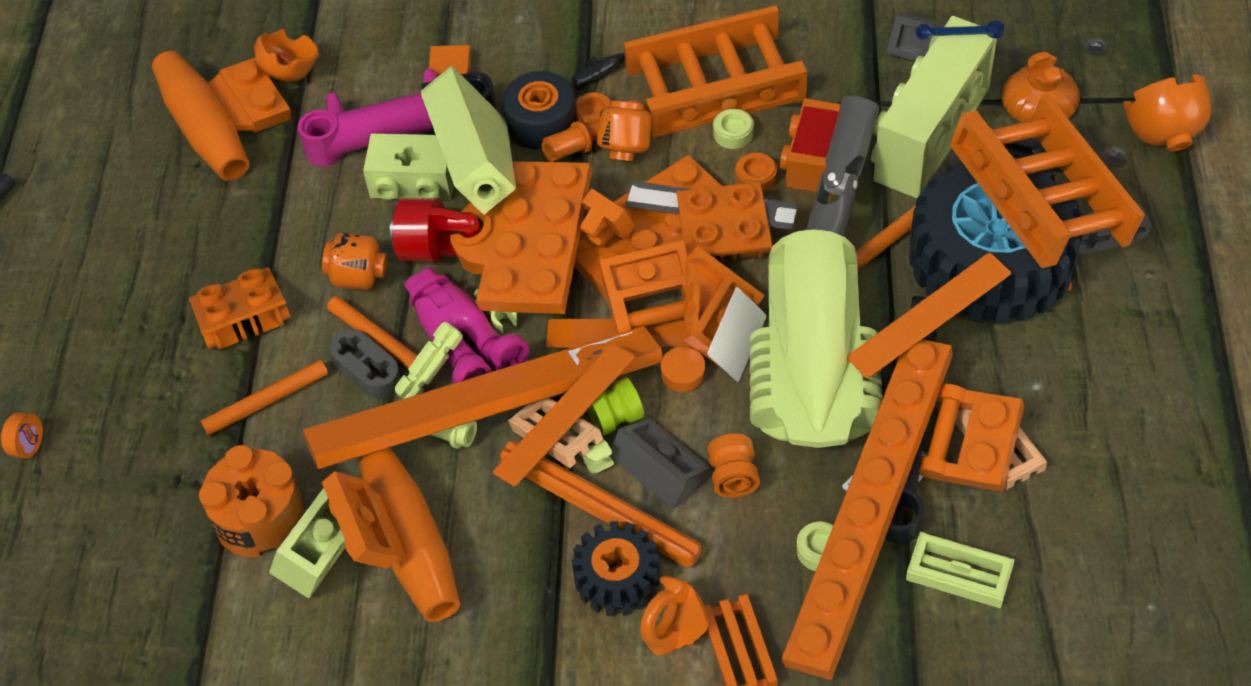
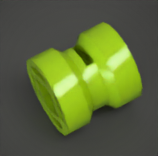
[587,377,645,437]

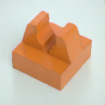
[580,189,635,248]

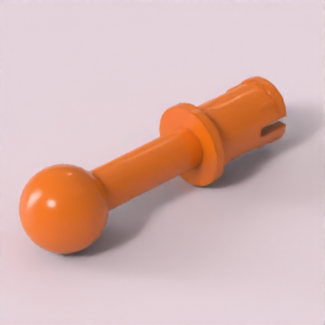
[542,100,647,162]

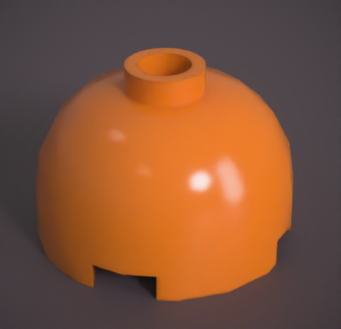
[1122,75,1212,151]

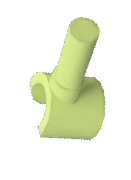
[473,289,517,335]
[567,429,614,474]

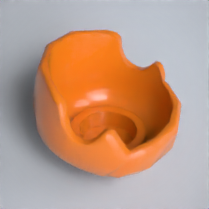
[254,29,319,83]

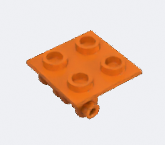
[676,182,772,262]
[189,267,291,350]

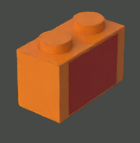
[780,98,841,195]

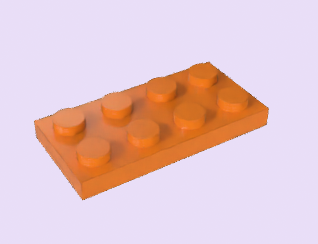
[574,155,721,301]

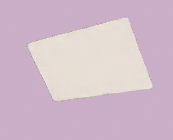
[707,287,767,382]

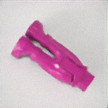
[405,268,529,384]

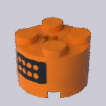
[199,445,305,558]

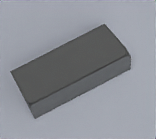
[610,418,713,508]

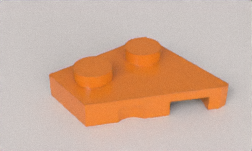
[684,245,764,366]

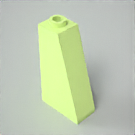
[421,65,516,215]

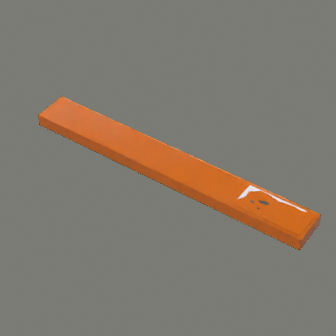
[303,326,662,469]

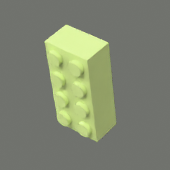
[871,16,998,198]

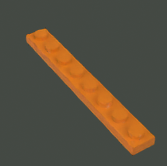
[781,339,953,680]

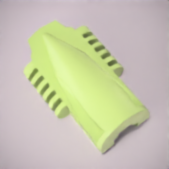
[749,229,883,448]

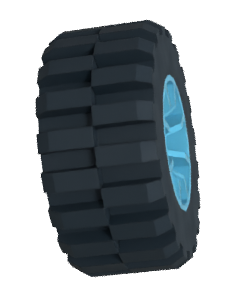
[909,161,1084,324]

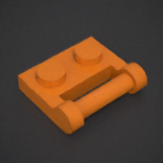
[598,240,688,334]
[919,384,1025,492]

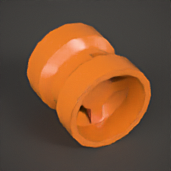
[707,433,760,498]

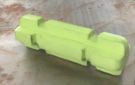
[395,322,463,399]

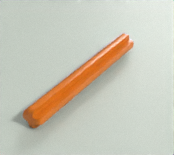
[500,441,702,568]

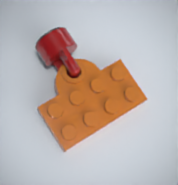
[390,161,592,314]

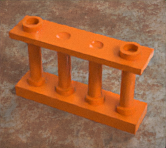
[624,5,807,138]
[950,94,1145,269]

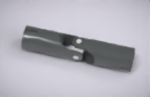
[806,96,880,237]

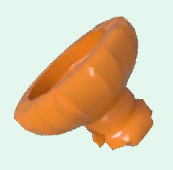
[1001,51,1080,123]

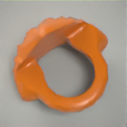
[640,576,710,656]

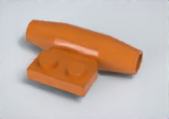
[152,51,291,181]
[322,448,461,622]

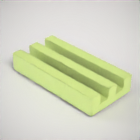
[906,532,1015,609]

